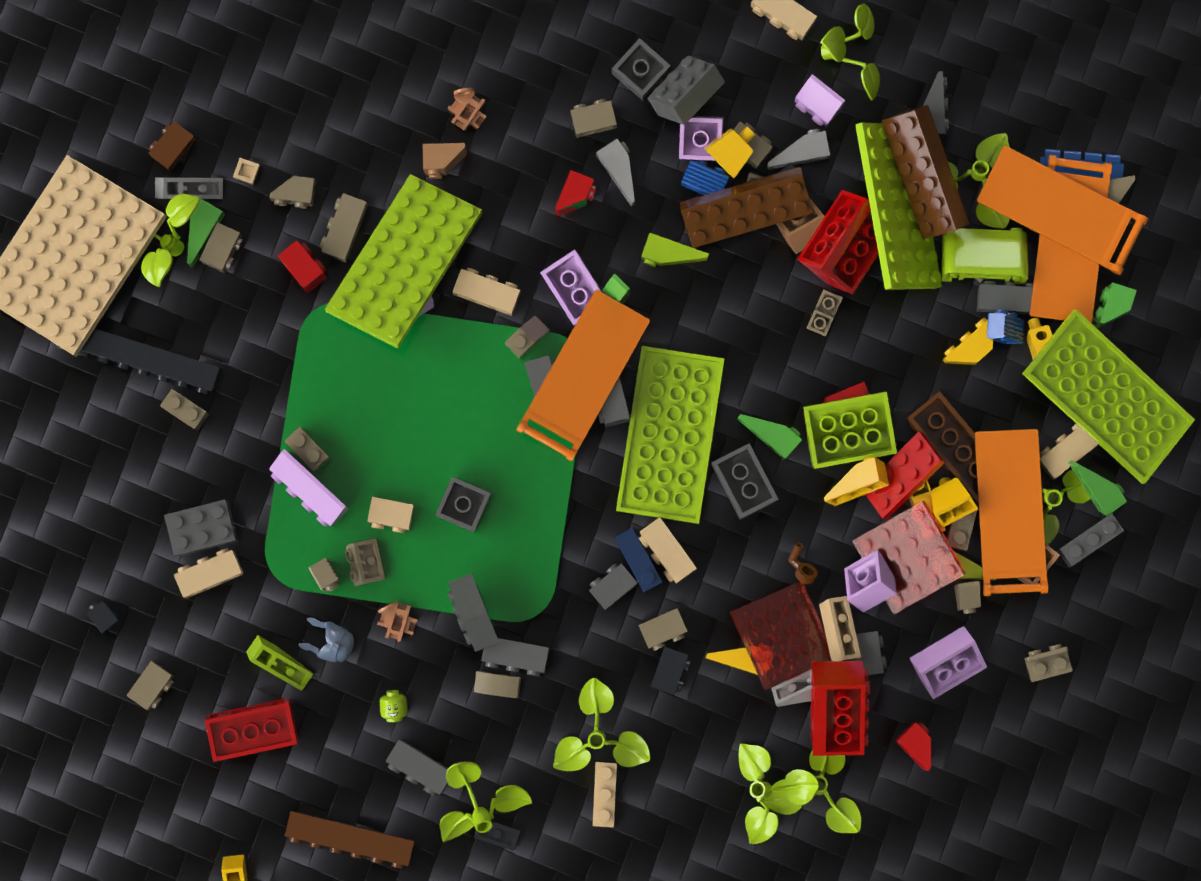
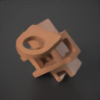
[448,88,486,131]
[377,600,417,642]

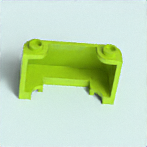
[941,228,1028,285]

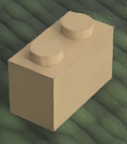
[367,497,415,534]

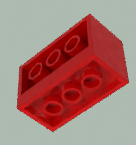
[797,190,879,294]
[810,661,870,756]
[205,697,299,762]

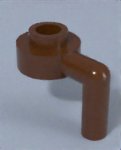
[788,542,818,584]

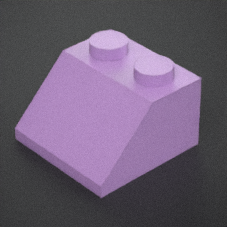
[795,74,845,127]
[679,116,724,161]
[844,550,897,612]

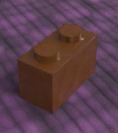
[148,121,196,172]

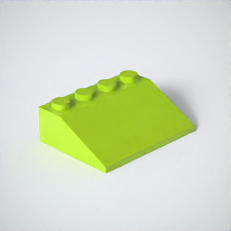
[803,391,897,469]

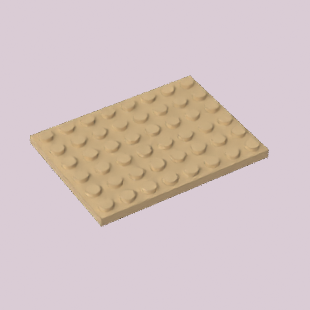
[0,155,167,357]

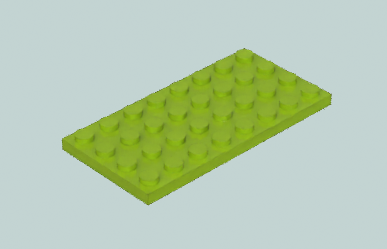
[856,123,942,290]
[325,174,483,348]
[1022,310,1195,484]
[616,346,724,524]

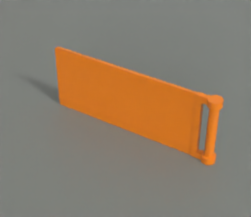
[977,146,1148,275]
[1030,155,1112,323]
[516,290,650,462]
[975,429,1048,596]

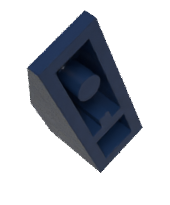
[614,528,662,593]

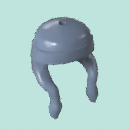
[299,618,354,662]

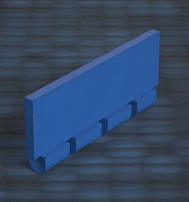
[1040,149,1124,180]

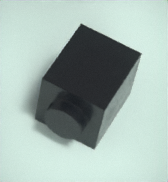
[86,600,121,634]

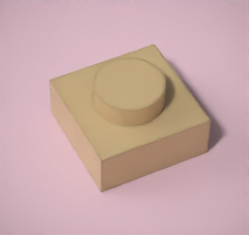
[233,158,260,185]

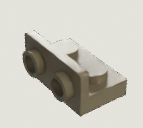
[345,539,385,587]
[1024,644,1072,682]

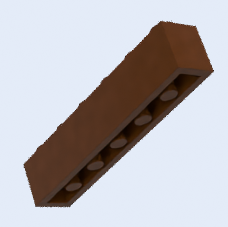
[285,811,415,869]

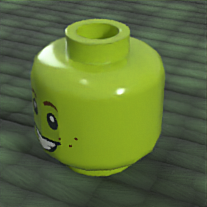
[379,690,408,722]

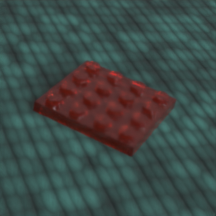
[852,500,966,614]
[730,582,831,690]

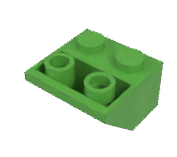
[1093,282,1137,328]

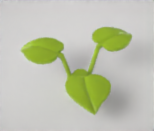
[820,3,880,101]
[948,133,1010,229]
[141,194,201,287]
[1041,469,1091,545]
[553,678,650,771]
[738,744,819,844]
[764,751,861,833]
[440,762,532,842]

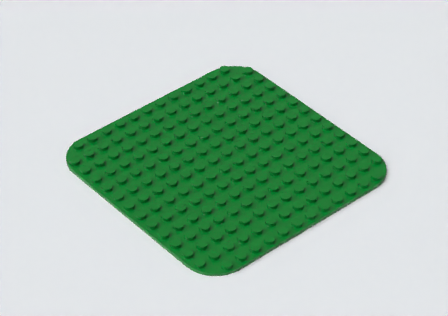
[265,303,576,622]

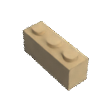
[751,0,817,41]
[453,268,521,316]
[1039,424,1098,480]
[638,517,697,584]
[174,548,244,598]
[819,596,861,661]
[593,762,617,827]

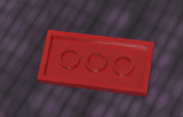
[865,431,945,520]

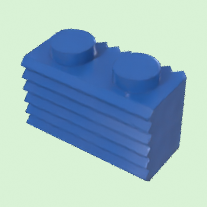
[681,160,729,195]
[987,310,1025,344]

